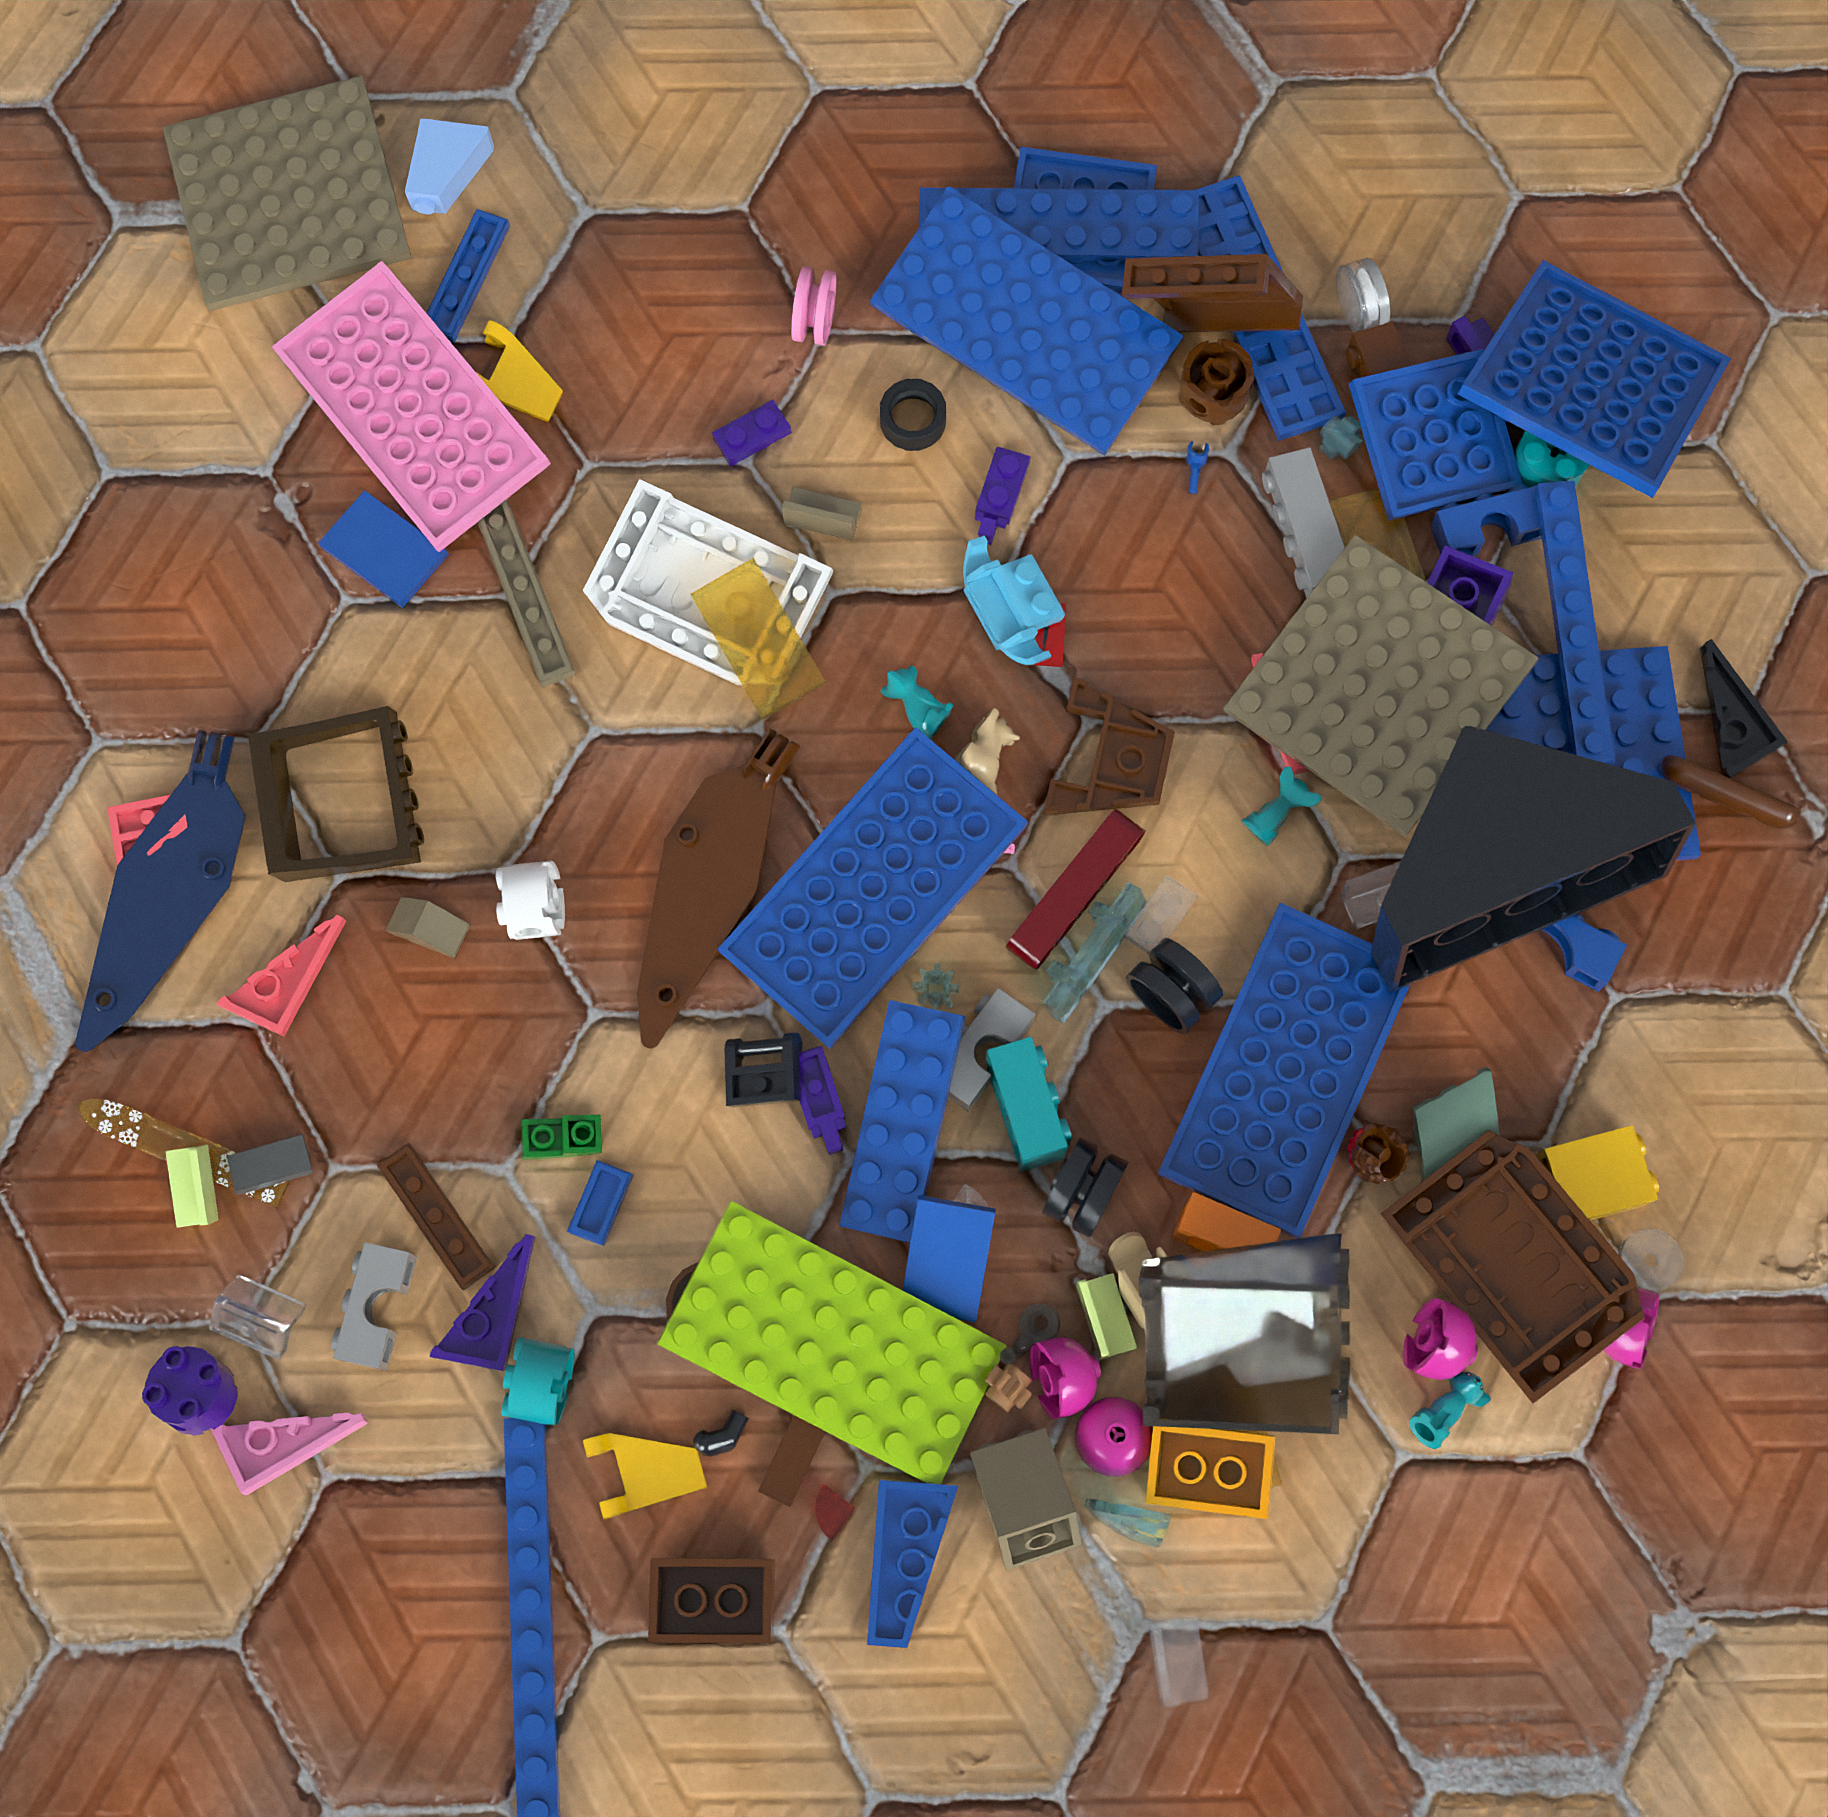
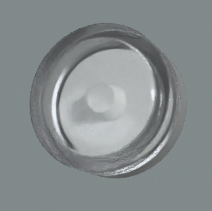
[1336,257,1390,333]

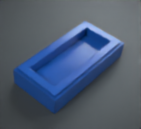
[567,1160,634,1247]

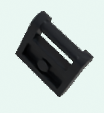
[724,1032,803,1107]

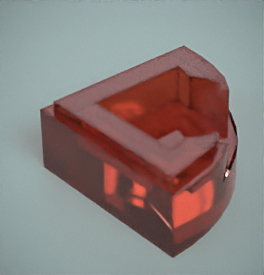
[815,1484,855,1541]

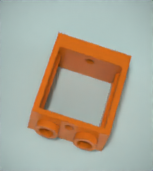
[1171,1192,1284,1275]

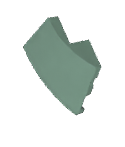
[1413,1067,1499,1182]

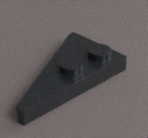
[1700,639,1788,778]

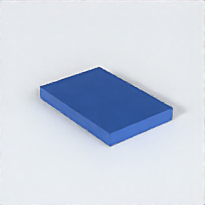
[318,490,449,608]
[903,1195,996,1322]

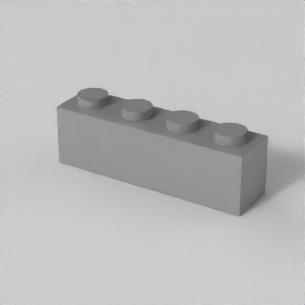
[1262,447,1345,598]

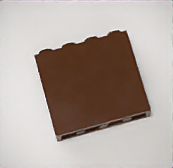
[1122,254,1303,333]

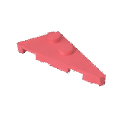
[217,914,346,1037]

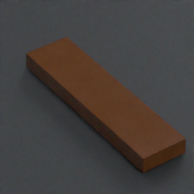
[377,1143,495,1291]

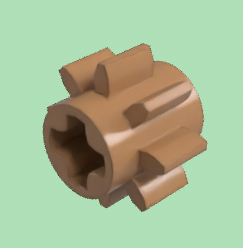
[985,1362,1032,1412]

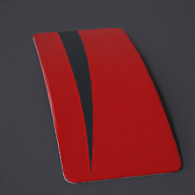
[1034,603,1066,667]

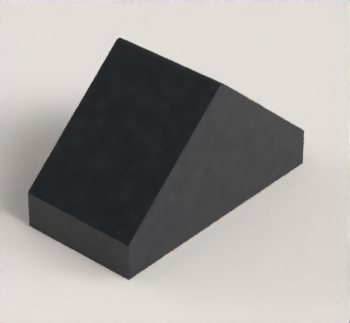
[1371,726,1696,993]

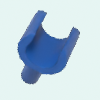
[1186,441,1209,494]

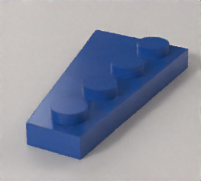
[867,1480,958,1648]

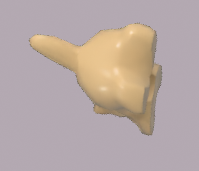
[954,707,1020,796]

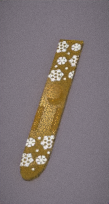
[77,1099,291,1208]

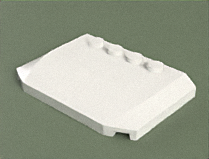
[583,479,834,685]

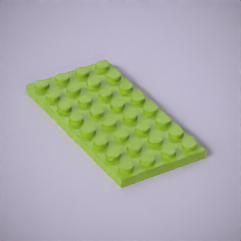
[657,1201,1007,1484]

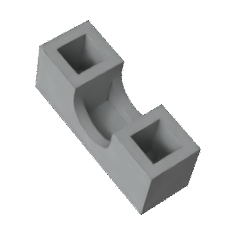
[948,988,1035,1112]
[331,1242,417,1371]

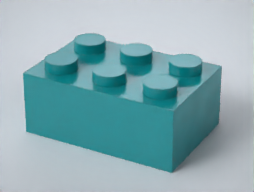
[986,1036,1072,1173]

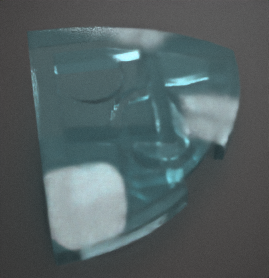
[1084,1499,1170,1548]

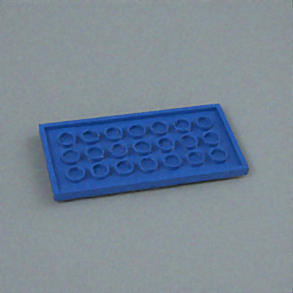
[870,186,1184,456]
[717,727,1028,1049]
[1157,903,1410,1239]

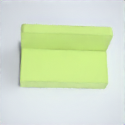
[166,1144,219,1228]
[1076,1273,1137,1361]

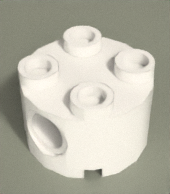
[496,860,565,940]

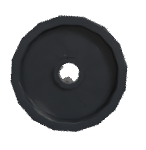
[1125,938,1223,1034]
[1042,1137,1129,1238]

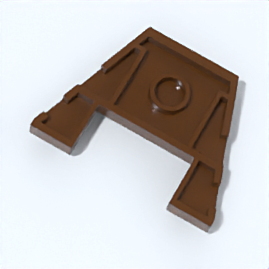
[1043,677,1175,815]

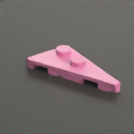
[211,1412,368,1496]

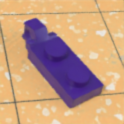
[974,447,1031,545]
[800,1045,846,1155]

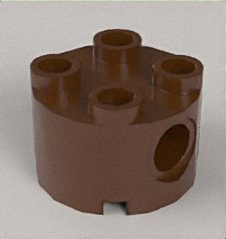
[1179,339,1254,426]

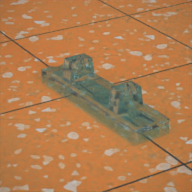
[1043,882,1148,1023]

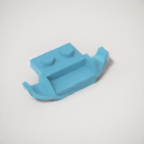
[963,536,1065,665]

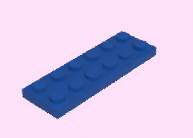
[839,1000,965,1243]

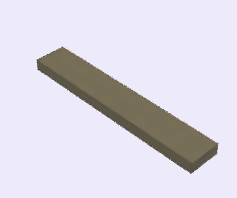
[478,499,576,688]

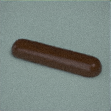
[1660,755,1801,829]

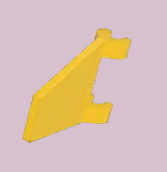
[476,320,563,422]
[583,1433,707,1520]

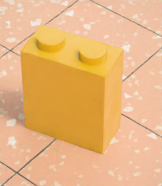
[1536,1125,1659,1220]

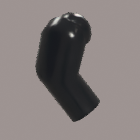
[693,1410,749,1457]

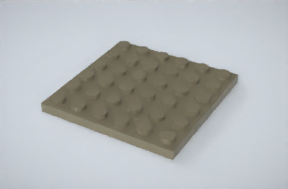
[163,76,412,311]
[1224,535,1539,838]

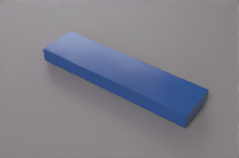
[427,209,510,343]

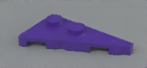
[430,1234,535,1372]

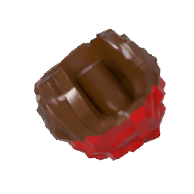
[1347,1123,1410,1184]

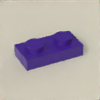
[712,400,792,467]

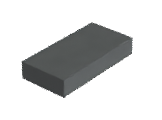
[227,1134,313,1195]

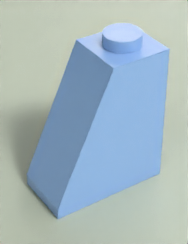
[405,118,494,215]

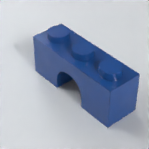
[1430,485,1542,556]

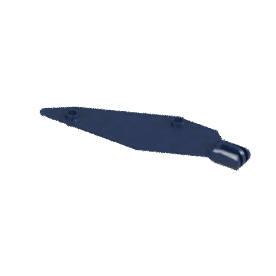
[75,730,246,1052]

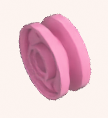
[792,266,836,346]

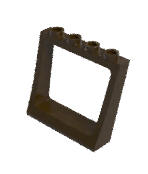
[248,706,424,882]

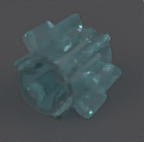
[1319,415,1363,460]
[912,963,960,1010]

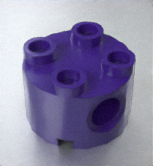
[142,1346,238,1436]

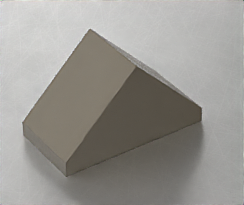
[386,897,470,959]

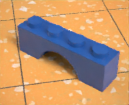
[1541,914,1627,992]

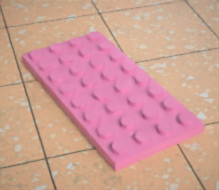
[272,261,551,552]

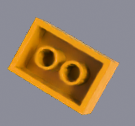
[1146,1421,1276,1519]

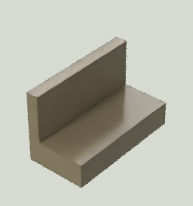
[782,487,862,541]

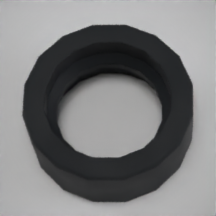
[880,379,946,451]

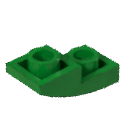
[521,1114,602,1160]

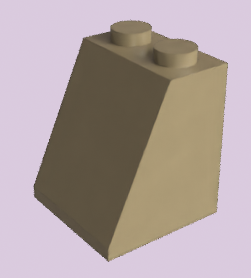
[970,1428,1082,1570]

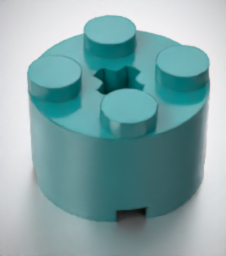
[1514,431,1589,488]
[501,1337,575,1425]

